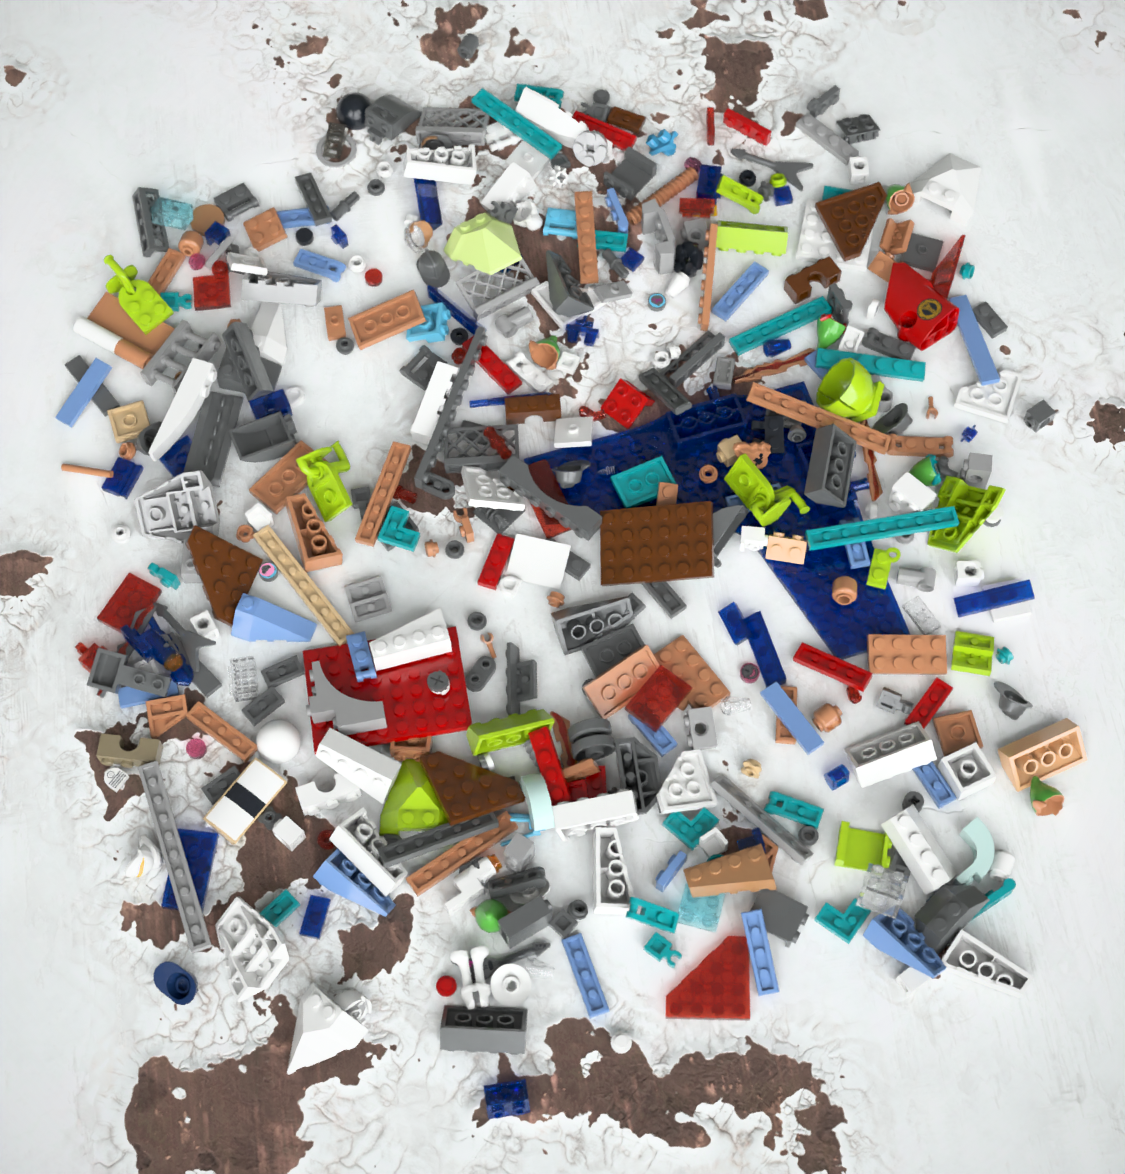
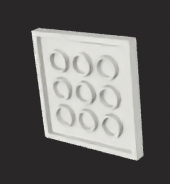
[796,198,874,271]

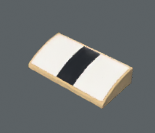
[203,758,287,845]

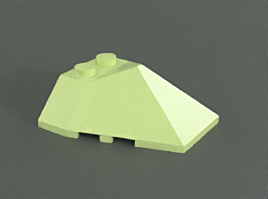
[444,212,522,275]

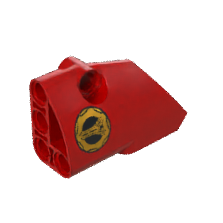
[884,263,959,351]

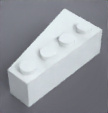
[369,607,452,671]
[329,807,408,896]

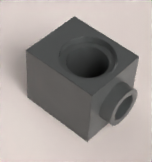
[1024,399,1056,433]

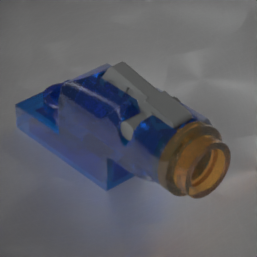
[120,624,183,672]

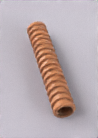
[626,167,699,225]

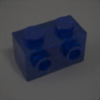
[695,164,724,205]

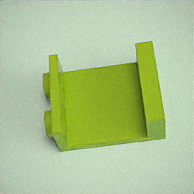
[834,821,892,874]

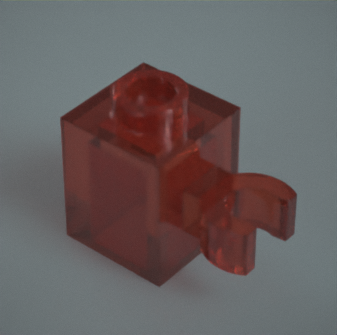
[75,642,108,673]

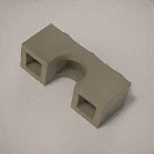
[96,733,163,768]

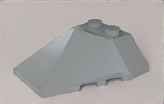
[134,470,220,543]

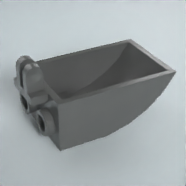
[365,94,422,145]
[228,411,297,463]
[713,505,749,568]

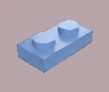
[655,850,687,893]

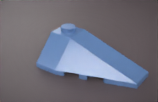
[231,593,317,642]
[313,848,396,917]
[863,904,946,979]

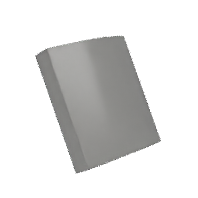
[344,576,392,623]

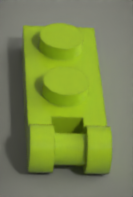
[716,175,763,214]

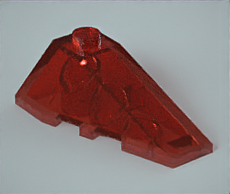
[927,235,966,299]

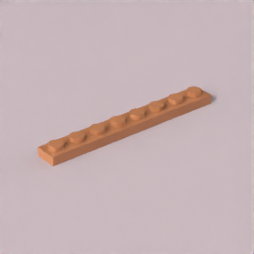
[746,382,891,455]

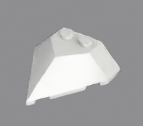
[287,981,368,1074]

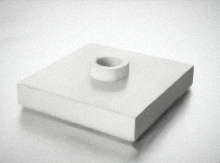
[505,140,551,181]
[226,252,268,276]
[554,416,593,448]
[982,578,1032,623]

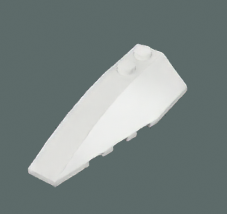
[515,87,613,156]
[148,358,217,461]

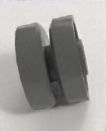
[568,718,616,761]

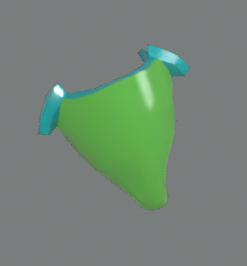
[909,454,942,486]

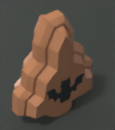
[733,441,771,469]

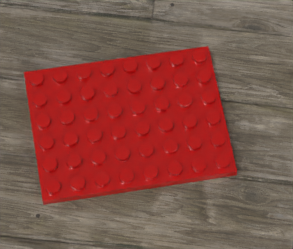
[303,626,472,755]

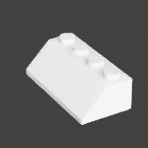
[844,721,937,788]
[881,805,957,895]

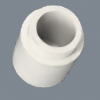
[989,850,1015,882]

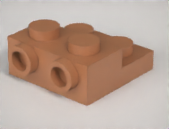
[390,736,433,762]

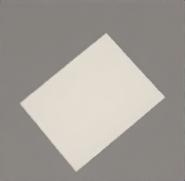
[506,534,571,589]

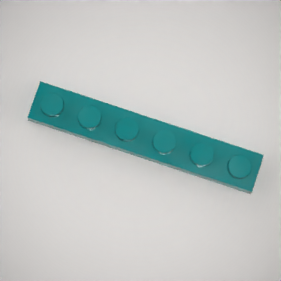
[471,88,562,159]
[729,296,832,356]
[815,348,926,382]

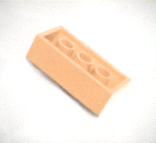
[997,718,1087,792]

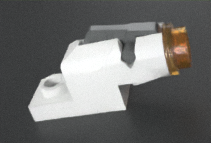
[445,854,502,916]

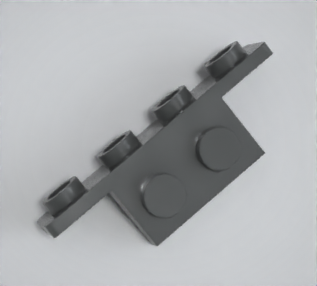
[505,642,537,715]

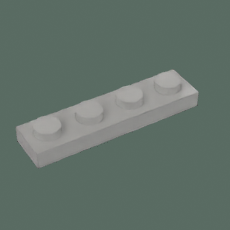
[796,113,859,166]

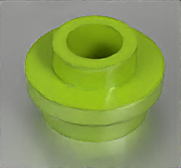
[769,173,787,189]

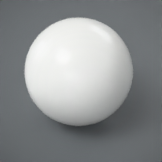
[256,719,301,764]

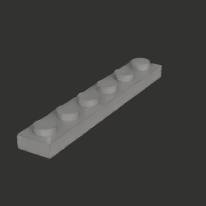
[710,775,814,865]

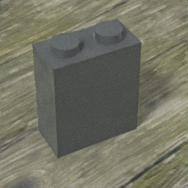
[498,895,553,949]

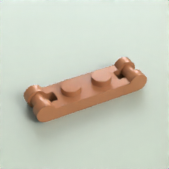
[887,434,954,458]

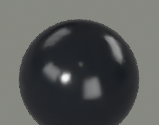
[336,92,372,130]

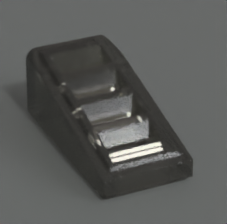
[323,122,348,159]

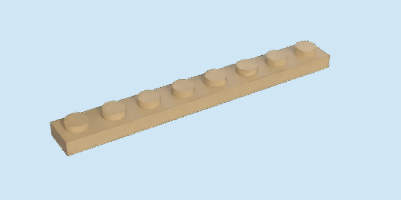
[253,525,354,646]

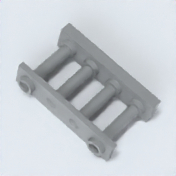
[140,320,222,394]

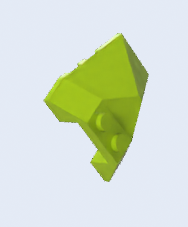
[927,476,1006,553]
[379,759,449,836]

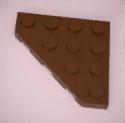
[815,182,887,262]
[185,525,263,627]
[419,751,525,826]

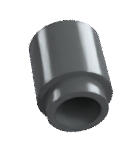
[457,33,479,59]

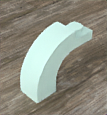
[518,773,555,831]
[953,817,995,885]

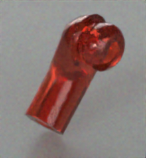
[579,406,606,422]
[846,686,862,704]

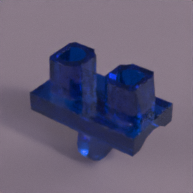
[566,315,600,347]

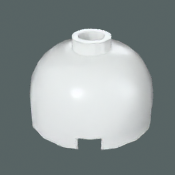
[333,990,372,1024]

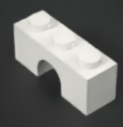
[295,773,362,816]

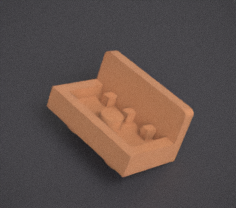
[879,218,915,255]
[867,251,904,283]

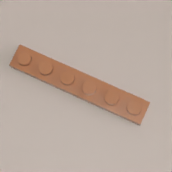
[574,191,598,284]
[697,224,718,331]
[355,441,412,547]
[406,810,518,897]

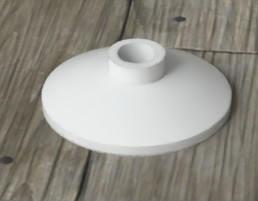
[510,879,550,905]
[490,964,532,1006]

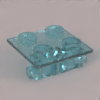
[677,884,725,933]

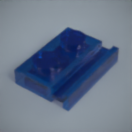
[101,457,144,499]

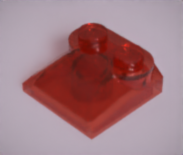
[679,198,715,219]

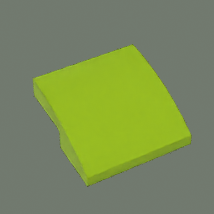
[951,631,994,676]

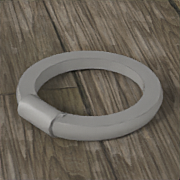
[316,131,357,168]

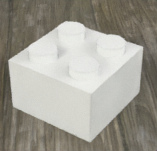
[887,472,937,515]
[938,742,997,801]

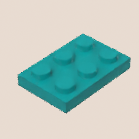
[611,456,676,509]

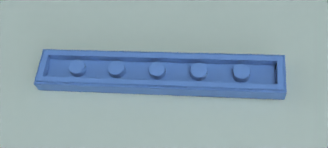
[949,295,1000,386]

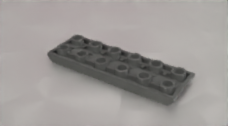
[184,391,243,487]

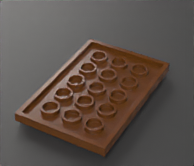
[600,501,714,586]

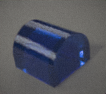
[824,764,850,791]

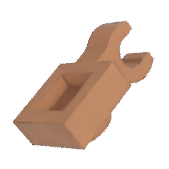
[453,508,474,543]

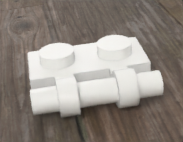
[485,122,523,152]

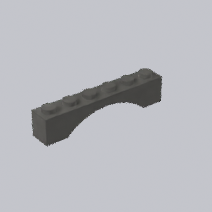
[499,455,602,541]

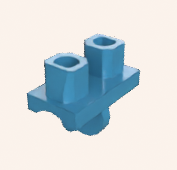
[646,129,678,156]

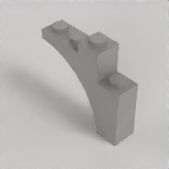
[306,661,387,735]

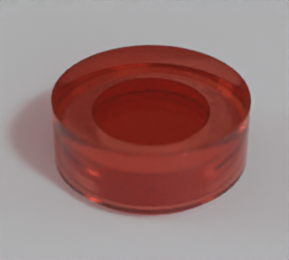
[365,269,383,287]

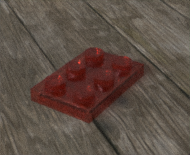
[97,573,162,638]
[625,665,692,733]

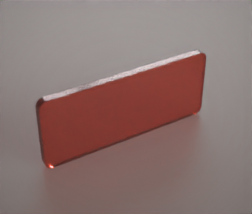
[528,459,572,538]

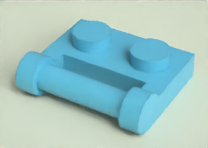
[543,207,577,239]

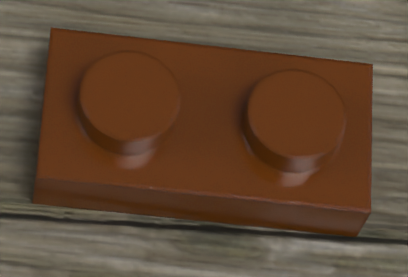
[608,106,646,134]

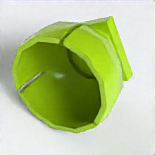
[816,358,885,423]

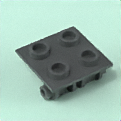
[836,114,880,144]
[472,507,526,534]

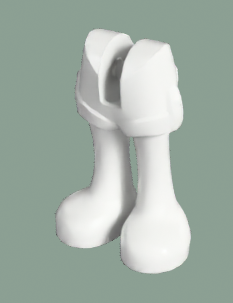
[450,946,491,1010]

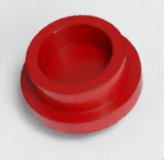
[436,976,457,997]

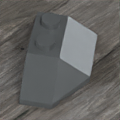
[615,737,662,815]
[915,885,989,955]

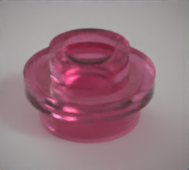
[189,253,206,271]

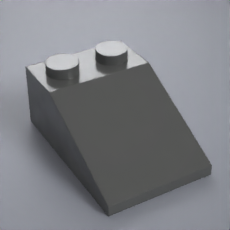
[217,347,282,398]

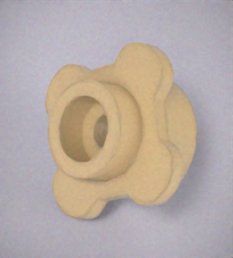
[741,759,762,779]

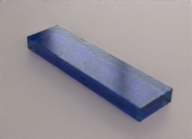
[953,579,1035,618]

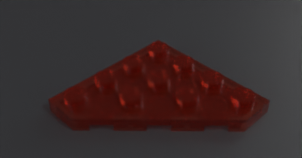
[665,936,750,1021]

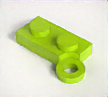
[866,547,901,589]

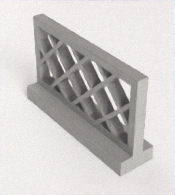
[415,107,490,146]
[456,256,540,321]

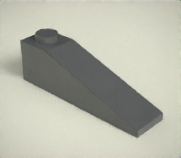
[546,250,595,317]
[551,596,633,655]

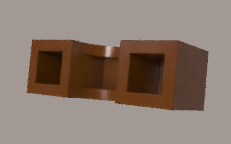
[784,256,842,305]
[504,394,561,425]

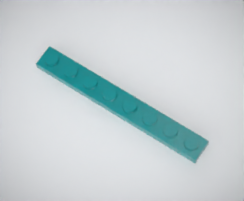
[805,506,959,551]

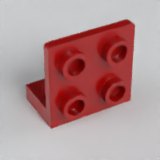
[600,378,655,429]

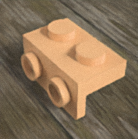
[765,532,807,564]

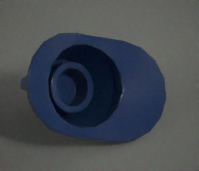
[153,961,198,1005]

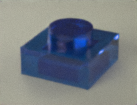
[773,186,793,206]
[331,224,349,249]
[620,248,644,272]

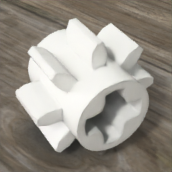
[546,165,569,188]

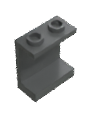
[604,147,657,201]
[750,889,809,948]

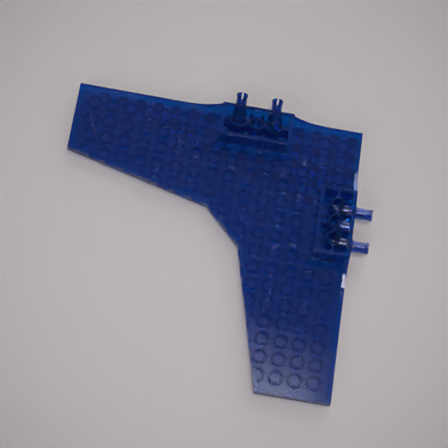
[524,381,911,660]

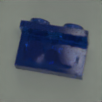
[484,1079,531,1119]

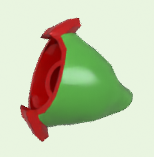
[816,314,847,349]

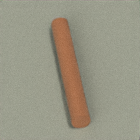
[61,463,114,478]

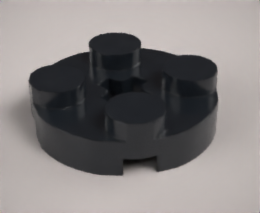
[674,241,704,278]

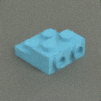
[406,303,451,343]

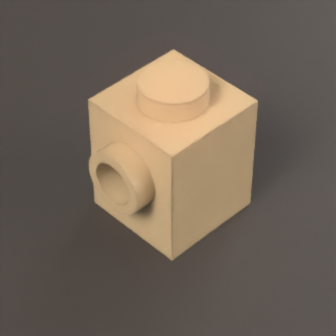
[716,435,742,467]

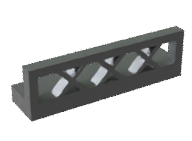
[132,187,169,258]
[660,330,725,388]

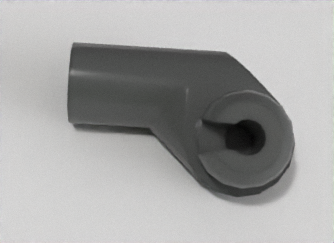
[936,456,959,478]

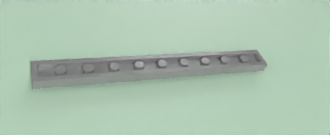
[138,760,212,954]

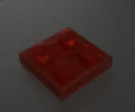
[193,274,231,311]

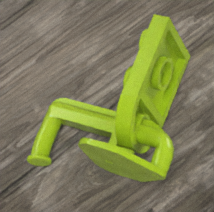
[104,255,174,335]
[296,440,353,522]
[724,454,810,527]

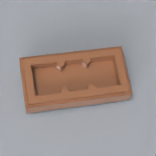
[324,305,346,341]

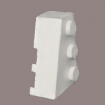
[480,162,537,210]

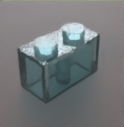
[151,197,193,230]

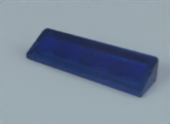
[414,178,443,230]
[427,285,487,335]
[741,611,786,688]

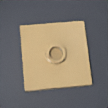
[107,400,150,444]

